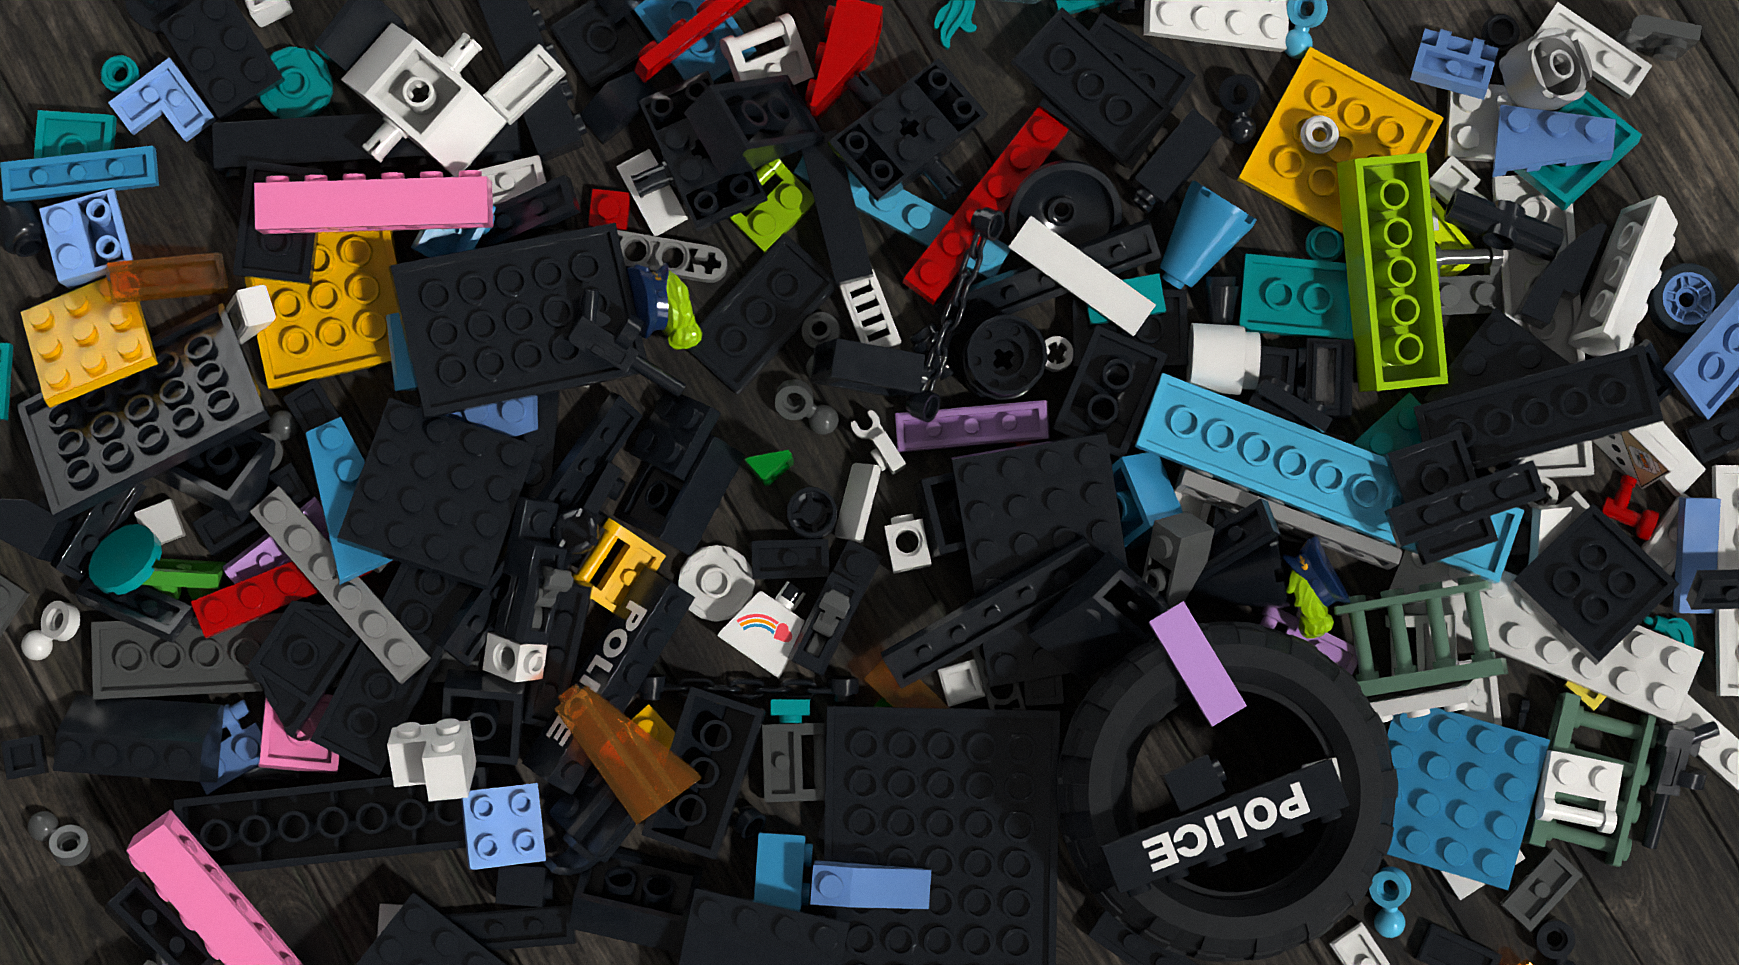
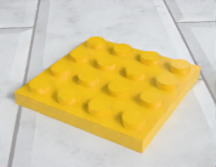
[1237,47,1444,237]
[244,231,399,390]

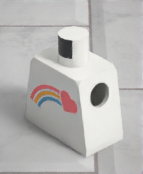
[717,581,806,678]

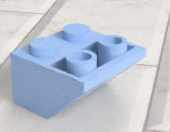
[39,188,134,289]

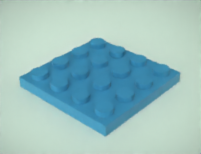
[1387,708,1550,891]

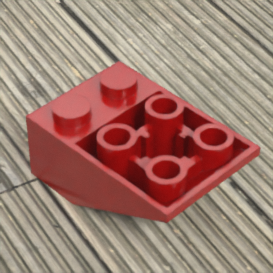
[805,0,883,122]

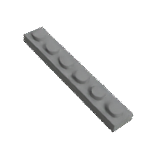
[1174,469,1403,570]
[250,486,431,684]

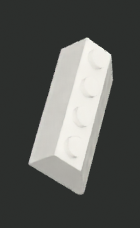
[1567,195,1678,358]

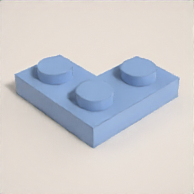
[108,58,217,142]

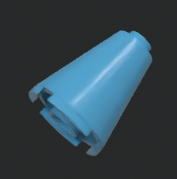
[1160,180,1257,289]

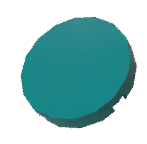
[260,47,333,119]
[89,524,162,595]

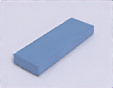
[1673,497,1721,614]

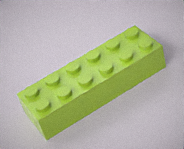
[1337,153,1448,392]

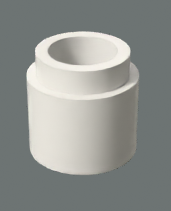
[1186,323,1261,395]

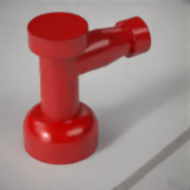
[1600,475,1659,541]

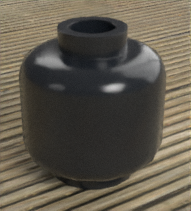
[0,201,47,257]

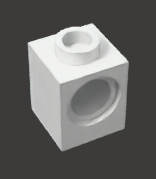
[884,514,931,574]
[482,631,548,682]

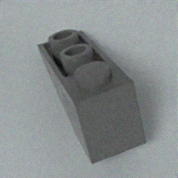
[1142,511,1214,637]

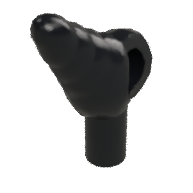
[243,766,306,788]

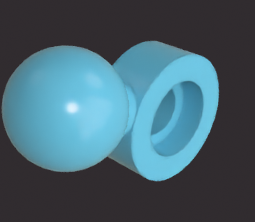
[1285,0,1328,59]
[1369,867,1411,938]

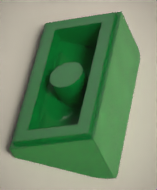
[744,450,794,487]

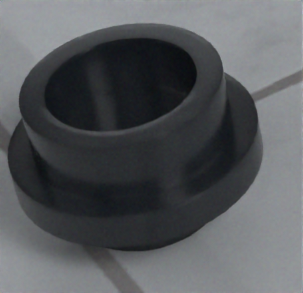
[1481,14,1520,52]

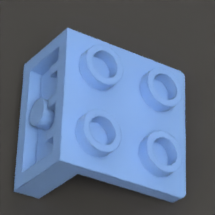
[461,783,546,870]

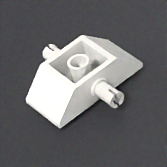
[341,23,507,177]

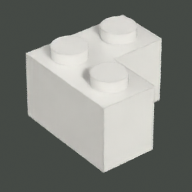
[387,718,476,801]

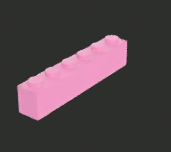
[254,170,493,234]
[126,809,303,965]

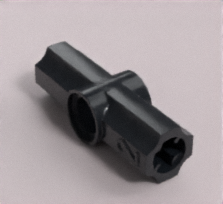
[1444,188,1564,262]

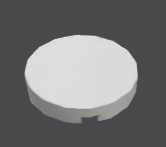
[678,545,755,622]

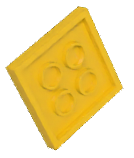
[20,269,158,408]

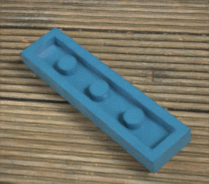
[0,146,159,203]

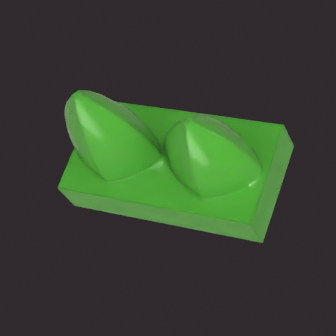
[142,558,227,601]

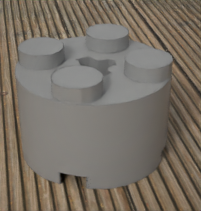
[1499,28,1592,111]

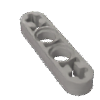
[617,230,728,283]

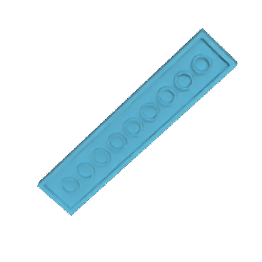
[1134,373,1524,584]

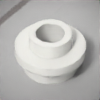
[1300,115,1339,154]

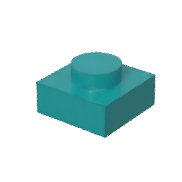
[771,699,810,723]

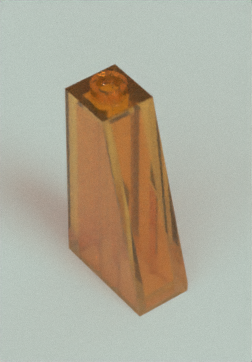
[555,684,702,824]

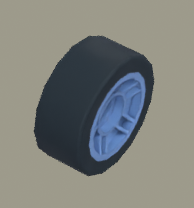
[1646,263,1724,338]

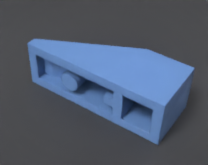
[810,860,932,909]

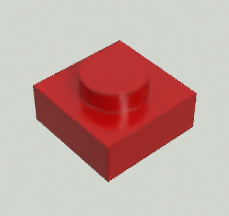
[588,189,631,231]

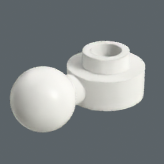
[21,601,80,660]

